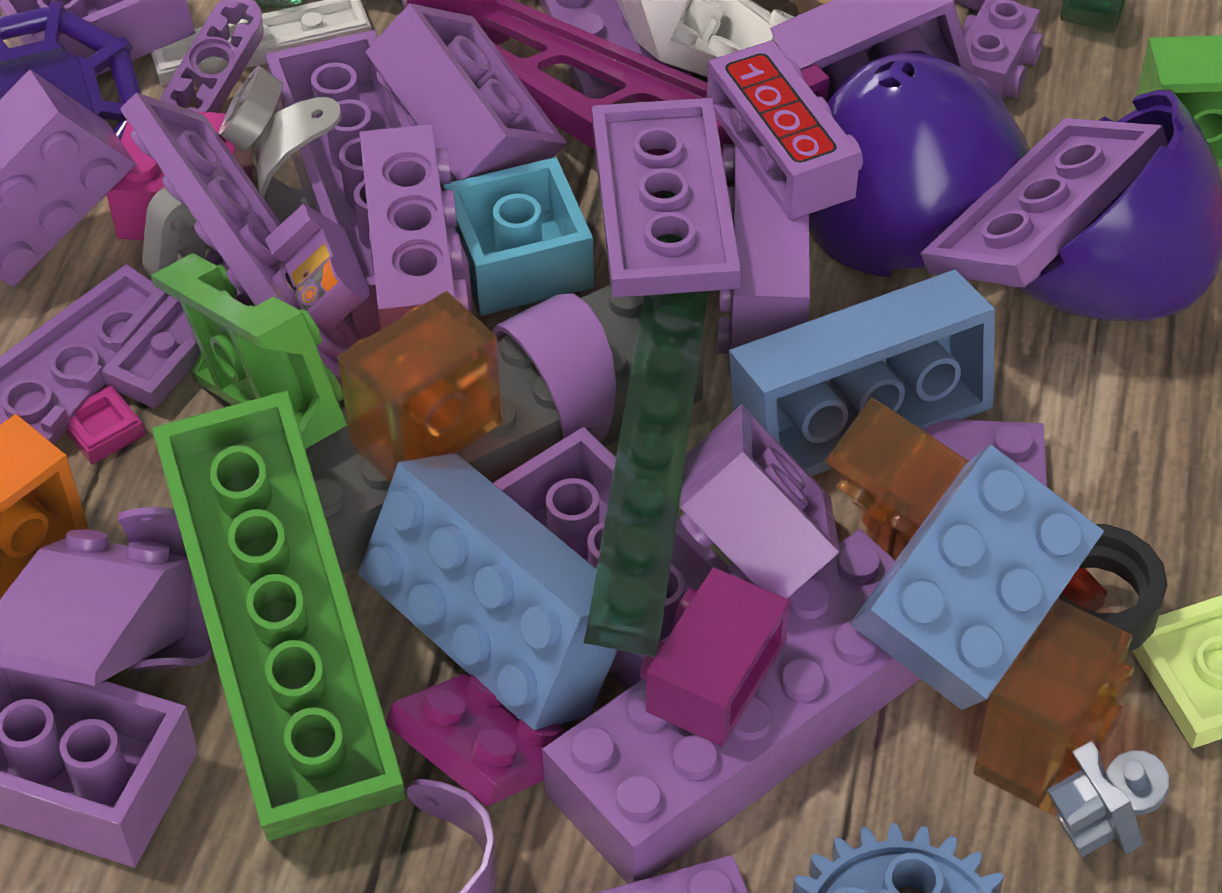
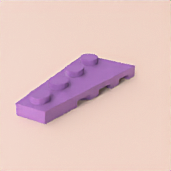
[0,264,168,445]

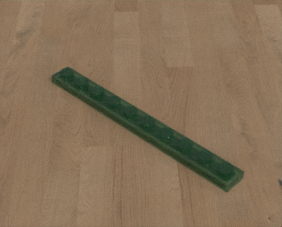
[583,191,709,657]

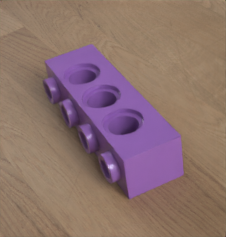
[359,124,469,352]

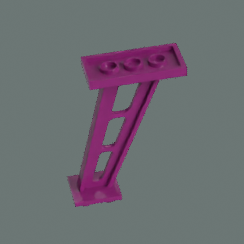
[403,0,829,239]

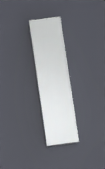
[150,0,371,87]

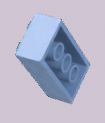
[729,269,995,476]
[358,453,637,730]

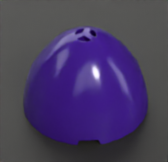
[809,53,1030,277]
[1016,90,1222,321]

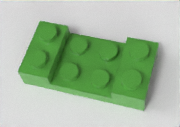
[150,253,347,449]

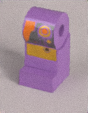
[265,203,370,331]

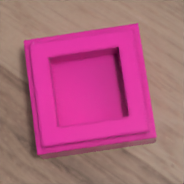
[65,385,146,465]

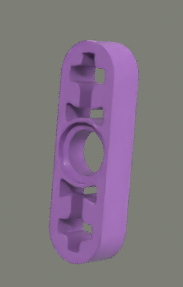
[161,0,264,113]

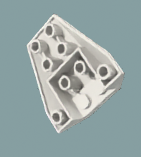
[617,0,794,77]

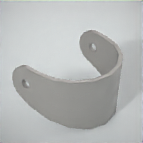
[255,97,342,224]

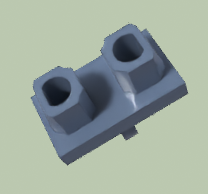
[1047,741,1170,857]

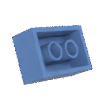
[850,444,1104,710]

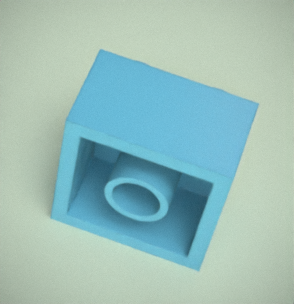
[443,157,594,316]

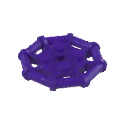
[0,1,142,141]

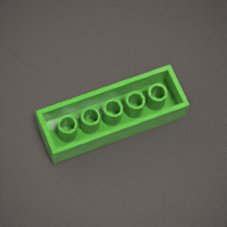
[152,390,406,842]

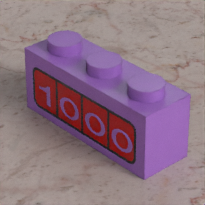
[707,40,863,220]

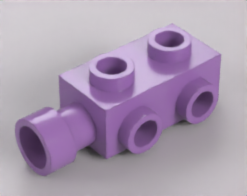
[962,0,1044,102]

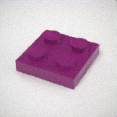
[386,673,566,807]

